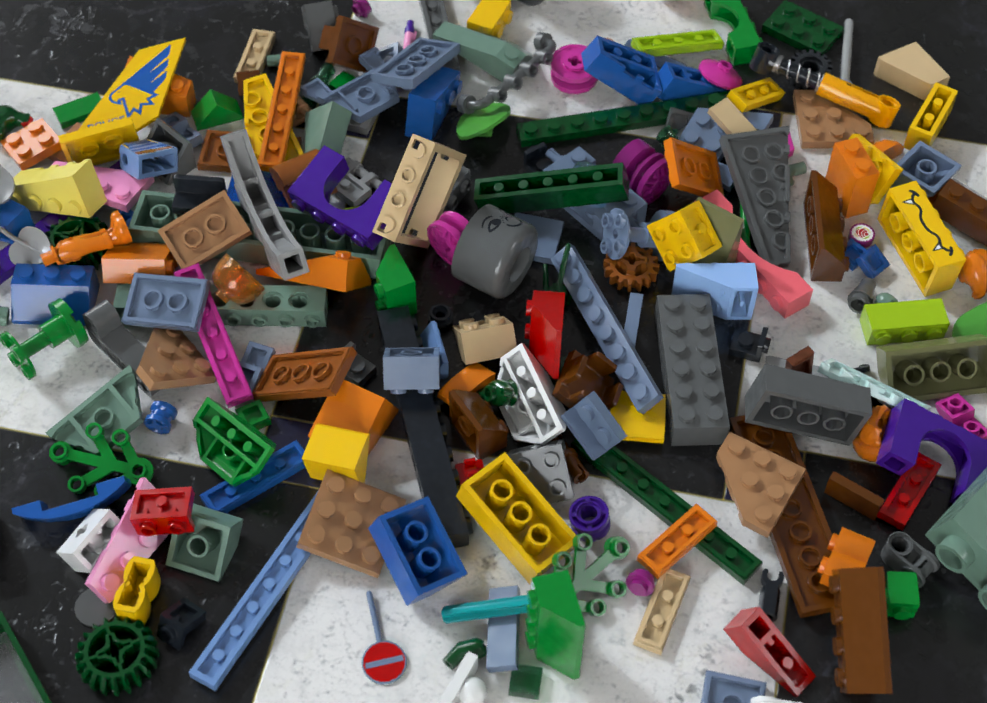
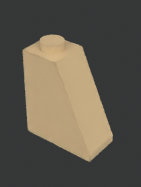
[874,42,950,101]

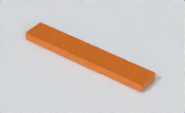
[258,51,306,172]

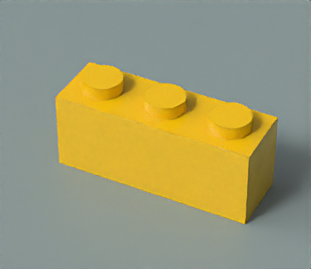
[903,82,958,150]

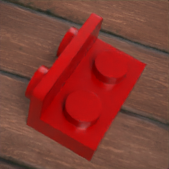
[130,487,195,536]

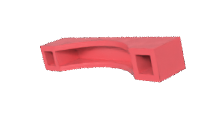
[694,190,813,318]

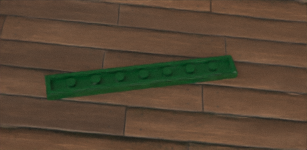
[571,439,763,585]

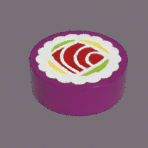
[848,223,875,248]

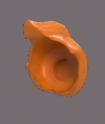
[958,249,987,299]
[853,405,891,462]

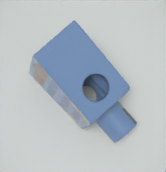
[119,139,178,180]

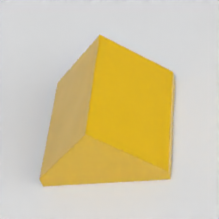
[302,423,370,483]

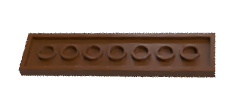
[729,415,835,618]

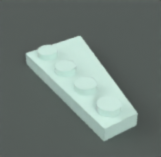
[817,358,931,410]

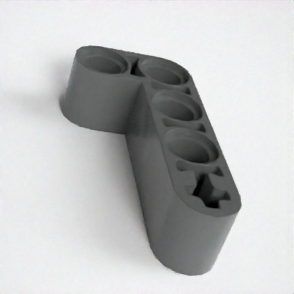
[82,299,160,397]

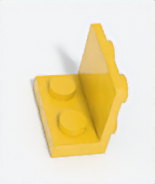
[647,200,723,271]

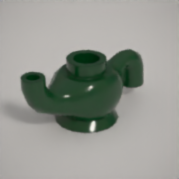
[478,379,518,407]

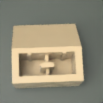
[452,313,517,365]

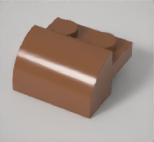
[269,149,338,209]

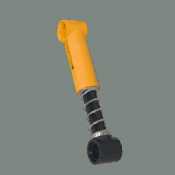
[749,42,901,128]

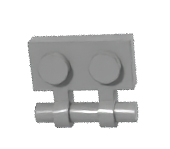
[335,157,382,207]

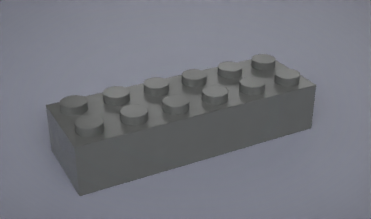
[654,294,730,446]

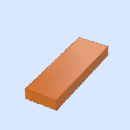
[637,503,718,579]

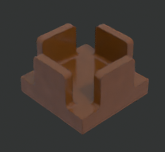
[319,15,379,73]
[552,350,624,409]

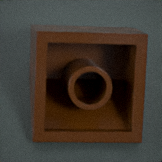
[449,389,509,460]

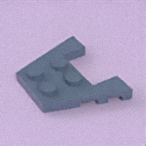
[300,47,400,123]
[678,108,773,192]

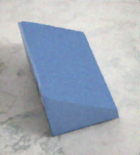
[420,320,449,379]

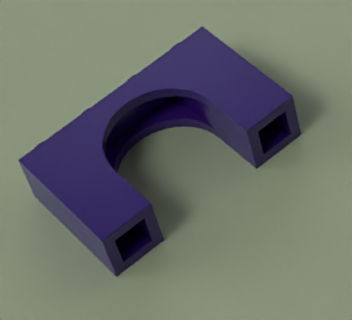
[287,145,392,250]
[876,398,987,503]

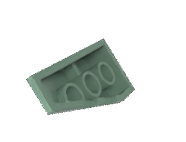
[432,21,533,82]

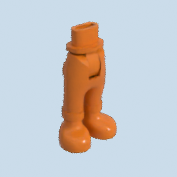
[40,210,133,267]

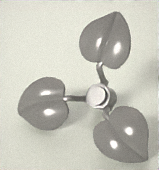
[0,164,51,265]

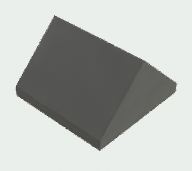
[147,118,197,185]

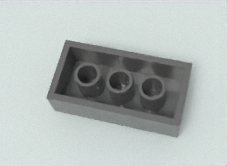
[745,364,872,446]

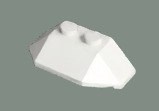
[497,343,567,445]

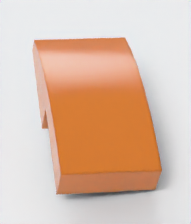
[437,362,496,405]

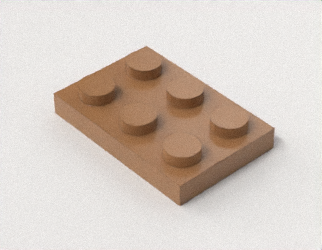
[157,190,252,269]

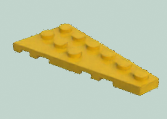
[243,73,304,201]

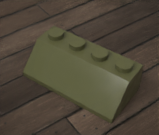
[876,334,987,401]

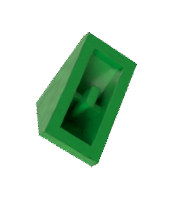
[191,89,243,131]

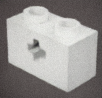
[56,509,120,573]

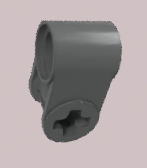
[881,531,940,588]

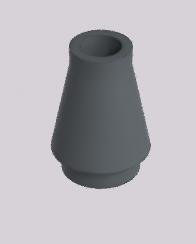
[847,277,876,314]

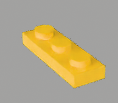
[726,77,786,113]

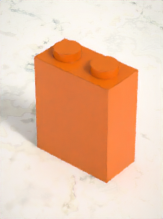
[825,137,879,218]
[101,243,179,284]

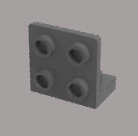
[507,438,574,504]

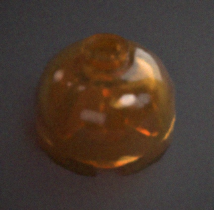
[212,253,265,304]

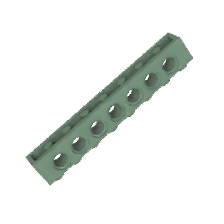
[113,284,329,328]

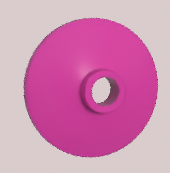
[699,59,742,90]

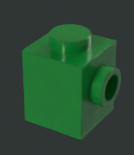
[884,571,920,620]

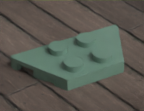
[46,365,143,456]

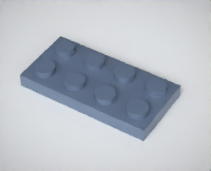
[371,38,460,90]

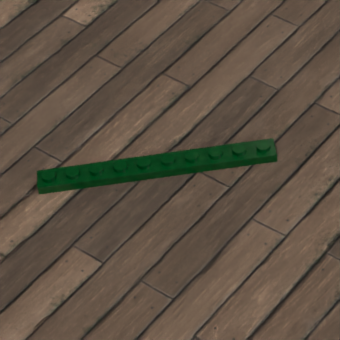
[516,91,751,147]

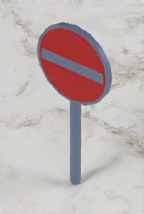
[362,591,407,684]

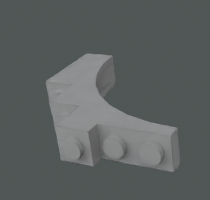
[220,129,310,281]

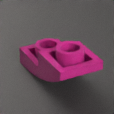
[935,393,987,440]

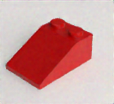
[525,290,565,379]

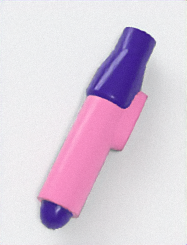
[403,20,417,49]

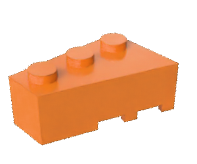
[124,56,196,117]

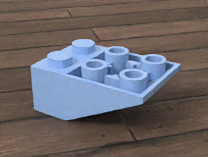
[671,262,759,320]

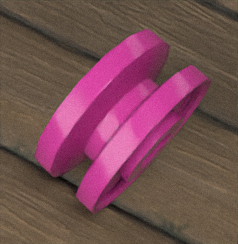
[551,44,598,94]
[427,211,468,266]

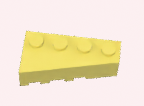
[10,159,107,218]

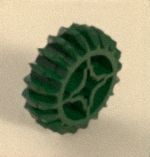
[45,215,108,271]
[75,615,159,697]

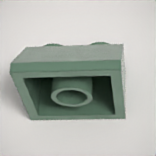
[166,503,243,582]

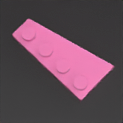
[52,161,155,213]
[85,477,169,604]

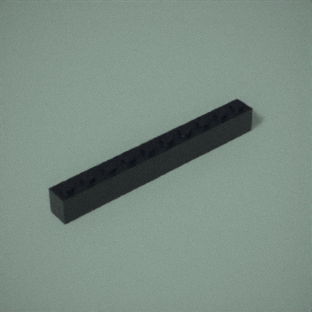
[377,306,473,548]

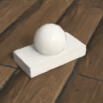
[439,652,487,703]

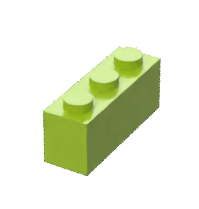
[859,298,950,346]

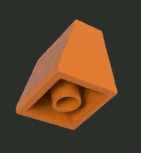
[308,380,399,455]

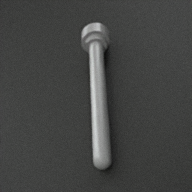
[840,19,854,84]

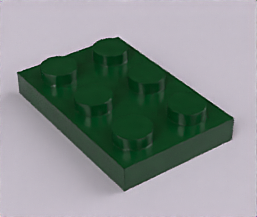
[761,0,845,56]

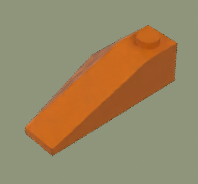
[256,251,371,292]

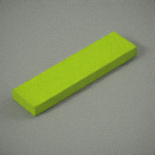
[630,29,724,57]

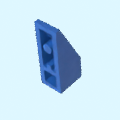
[658,62,728,101]

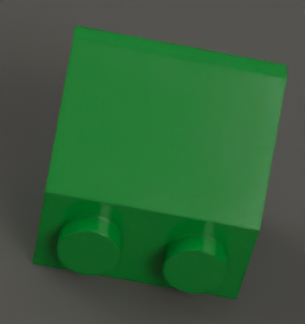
[373,244,417,315]

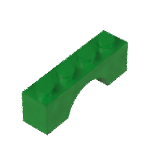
[703,0,763,66]

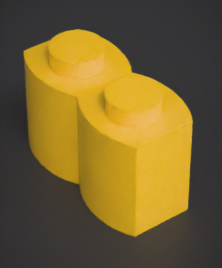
[113,556,161,625]

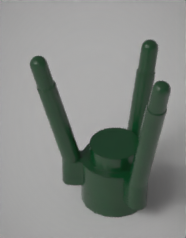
[543,243,572,308]

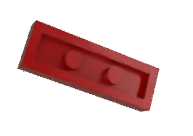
[877,452,942,531]

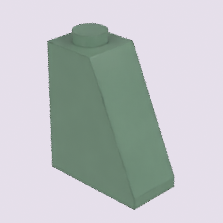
[305,101,352,154]

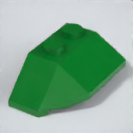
[193,397,276,487]

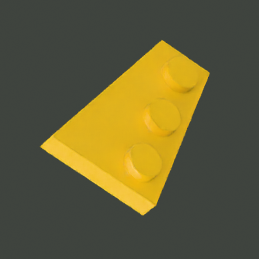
[849,134,904,204]

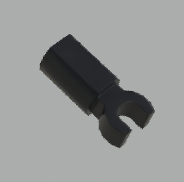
[758,569,784,622]

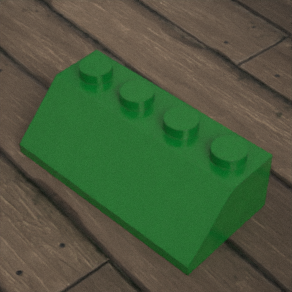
[525,570,586,680]

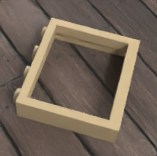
[372,134,467,249]

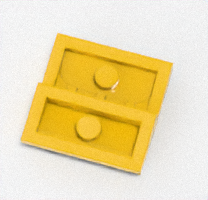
[610,391,666,444]

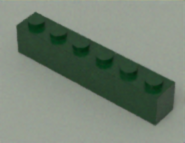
[474,162,629,213]

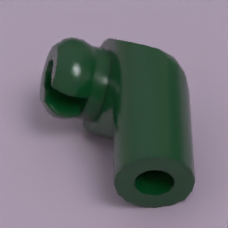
[442,638,487,670]

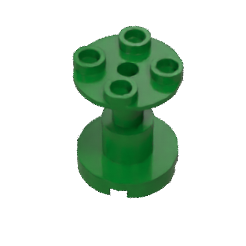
[0,298,89,380]

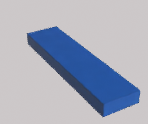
[200,440,306,513]

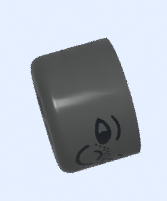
[451,204,538,299]

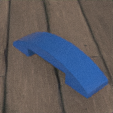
[11,476,132,522]

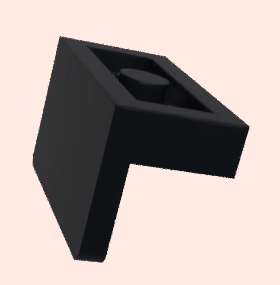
[171,174,227,214]

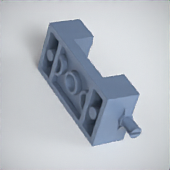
[543,146,647,241]

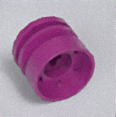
[612,139,670,205]

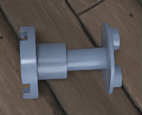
[600,208,675,261]

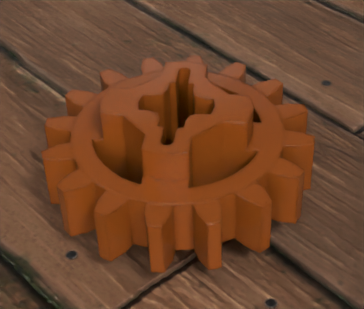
[603,242,659,292]

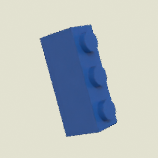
[11,263,100,326]
[368,496,468,606]

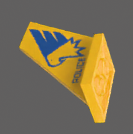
[58,38,186,166]

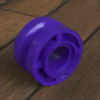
[569,496,611,542]

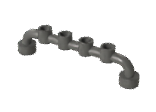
[456,32,557,114]

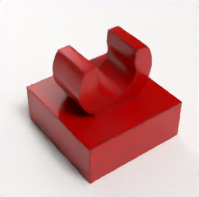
[455,457,484,487]

